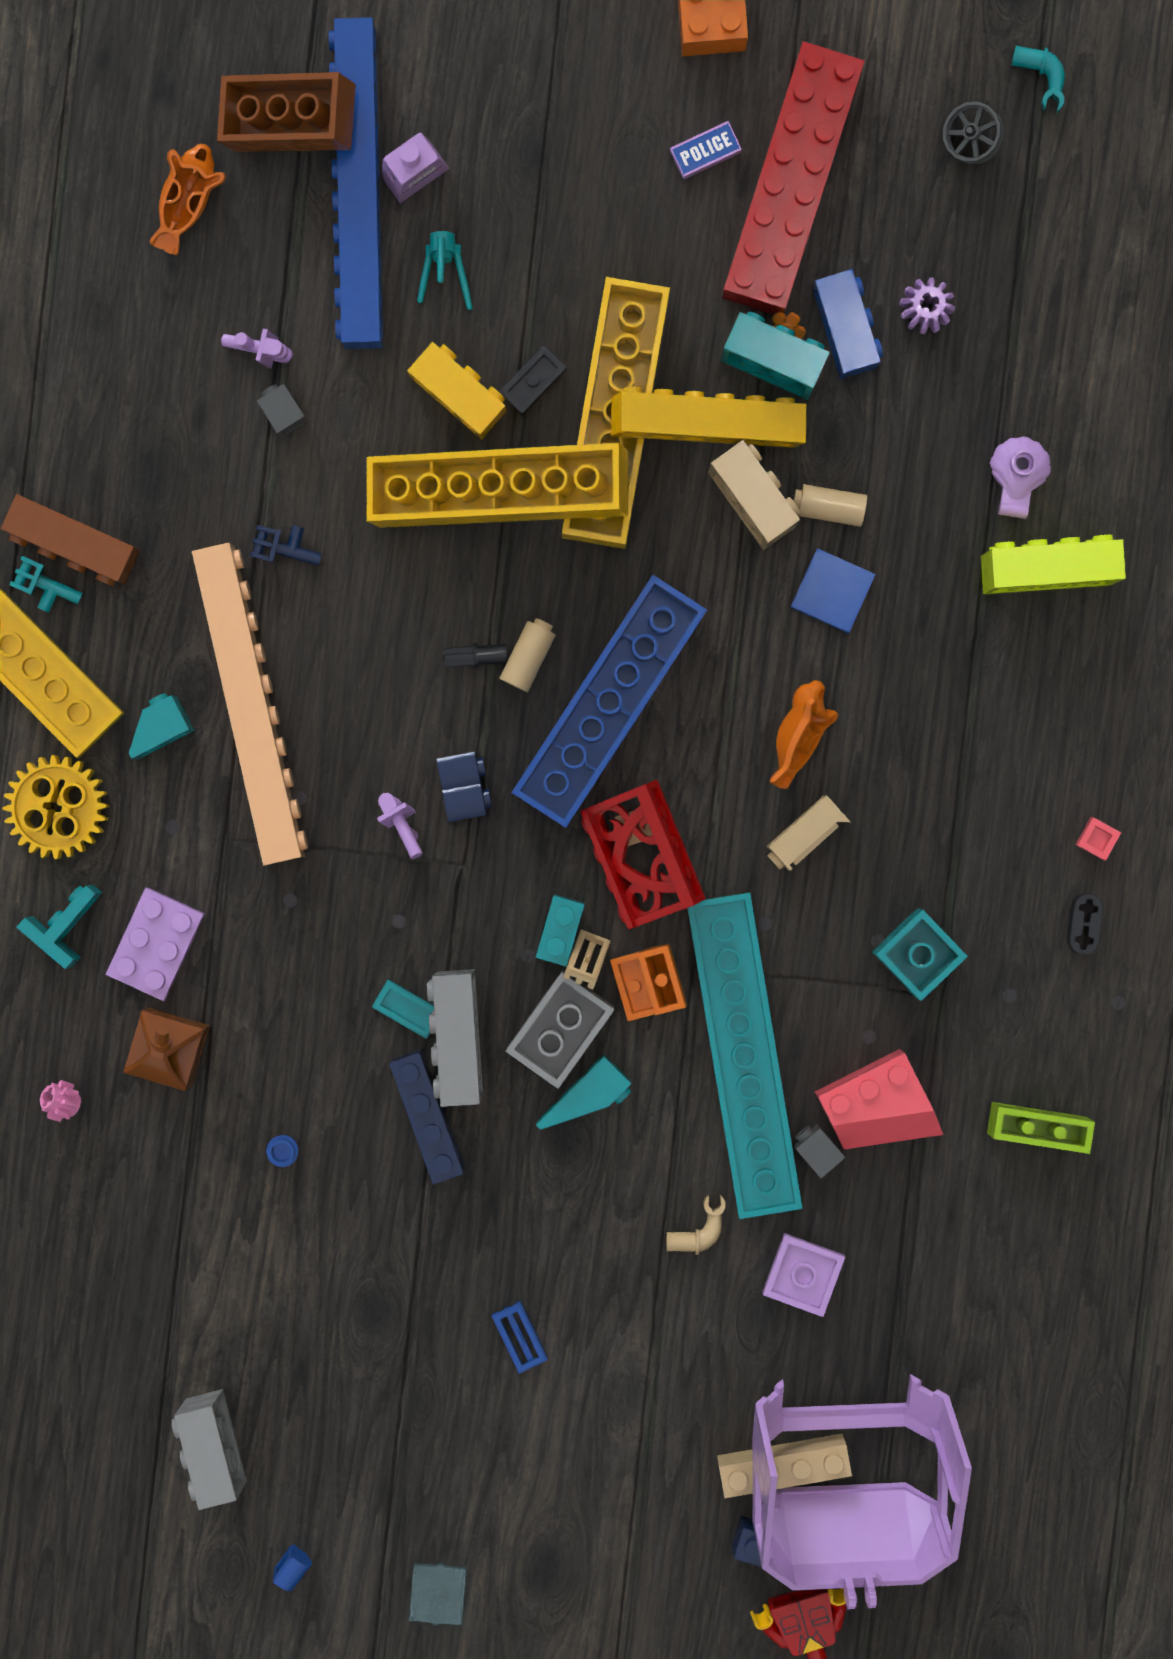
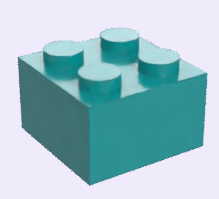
[872,908,968,1001]

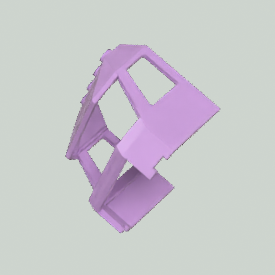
[752,1374,972,1609]

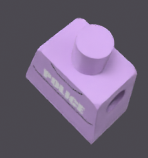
[381,133,449,204]

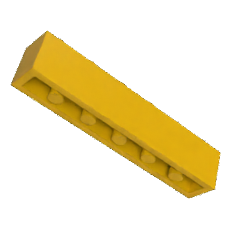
[611,387,806,448]

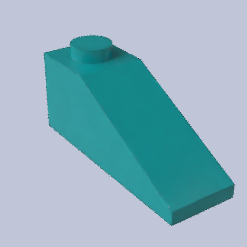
[536,1053,631,1130]

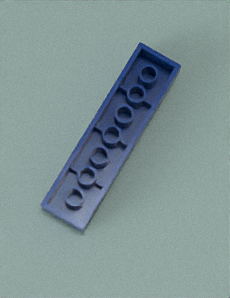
[511,575,707,828]

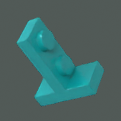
[16,884,103,969]

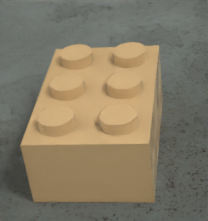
[708,440,800,551]

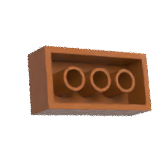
[217,72,356,152]

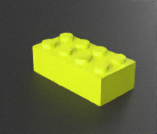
[981,535,1126,594]

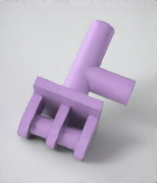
[221,329,293,369]
[377,793,423,859]

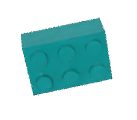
[720,312,830,400]

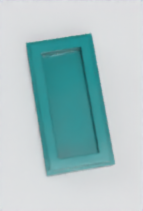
[372,979,434,1039]

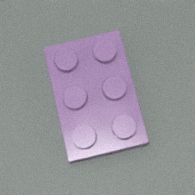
[105,887,205,1001]

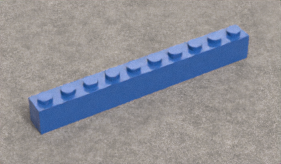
[329,18,383,349]

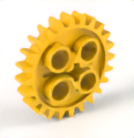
[2,755,110,859]

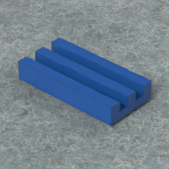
[492,1300,548,1374]

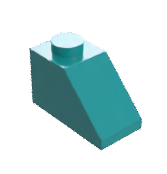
[129,693,195,760]

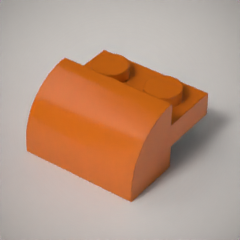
[610,944,687,1021]

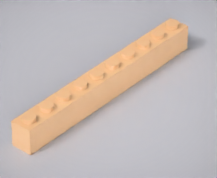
[192,543,308,866]

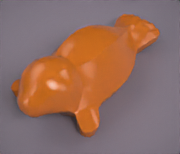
[149,144,226,256]
[770,680,838,789]

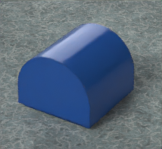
[273,1544,312,1591]

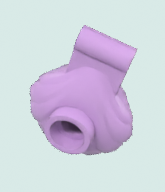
[990,436,1051,519]

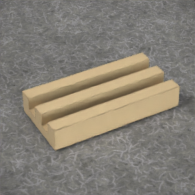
[563,929,611,989]

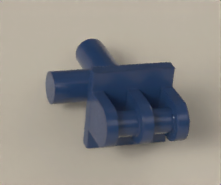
[249,525,321,566]

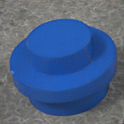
[266,1135,299,1167]

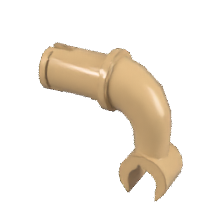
[666,1195,726,1255]

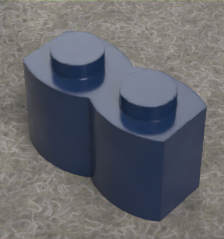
[437,752,492,822]

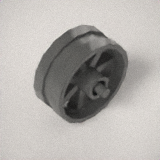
[943,101,1005,165]

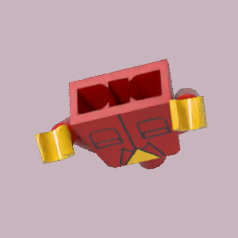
[750,1588,847,1659]

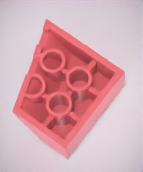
[815,1049,943,1149]

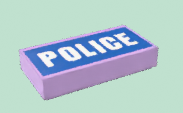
[670,121,742,180]

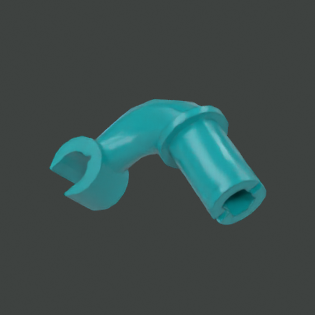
[1011,45,1065,114]

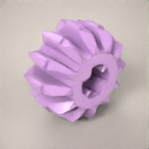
[899,277,955,334]

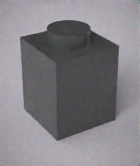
[257,384,308,439]
[793,1124,845,1178]

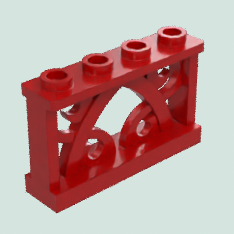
[580,780,706,930]

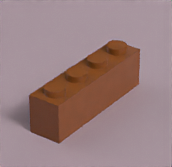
[1,494,140,587]

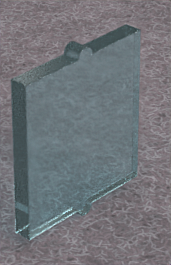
[409,1562,466,1626]

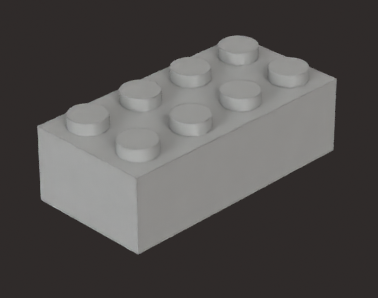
[427,969,483,1107]

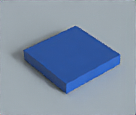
[790,548,876,633]

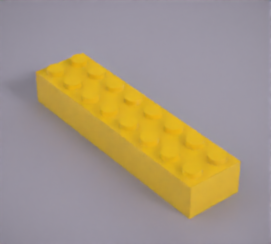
[562,277,670,549]
[367,443,628,528]

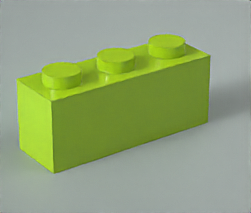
[987,1102,1095,1154]

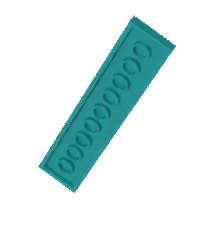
[687,892,803,1219]

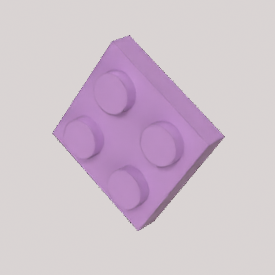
[762,1233,845,1317]

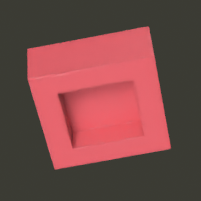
[1075,817,1121,861]

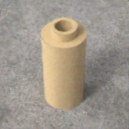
[793,484,867,527]
[499,618,556,693]

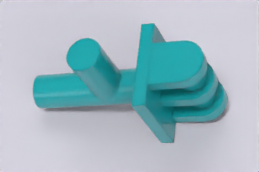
[9,556,83,613]

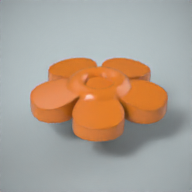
[772,311,806,339]

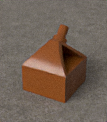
[123,1007,210,1091]

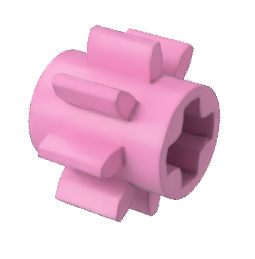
[40,1080,81,1122]

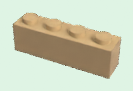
[717,1434,852,1498]

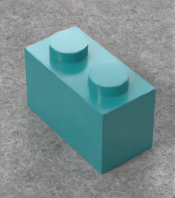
[536,894,585,967]

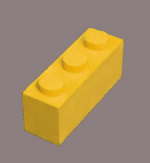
[407,342,507,440]

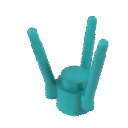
[417,231,473,310]

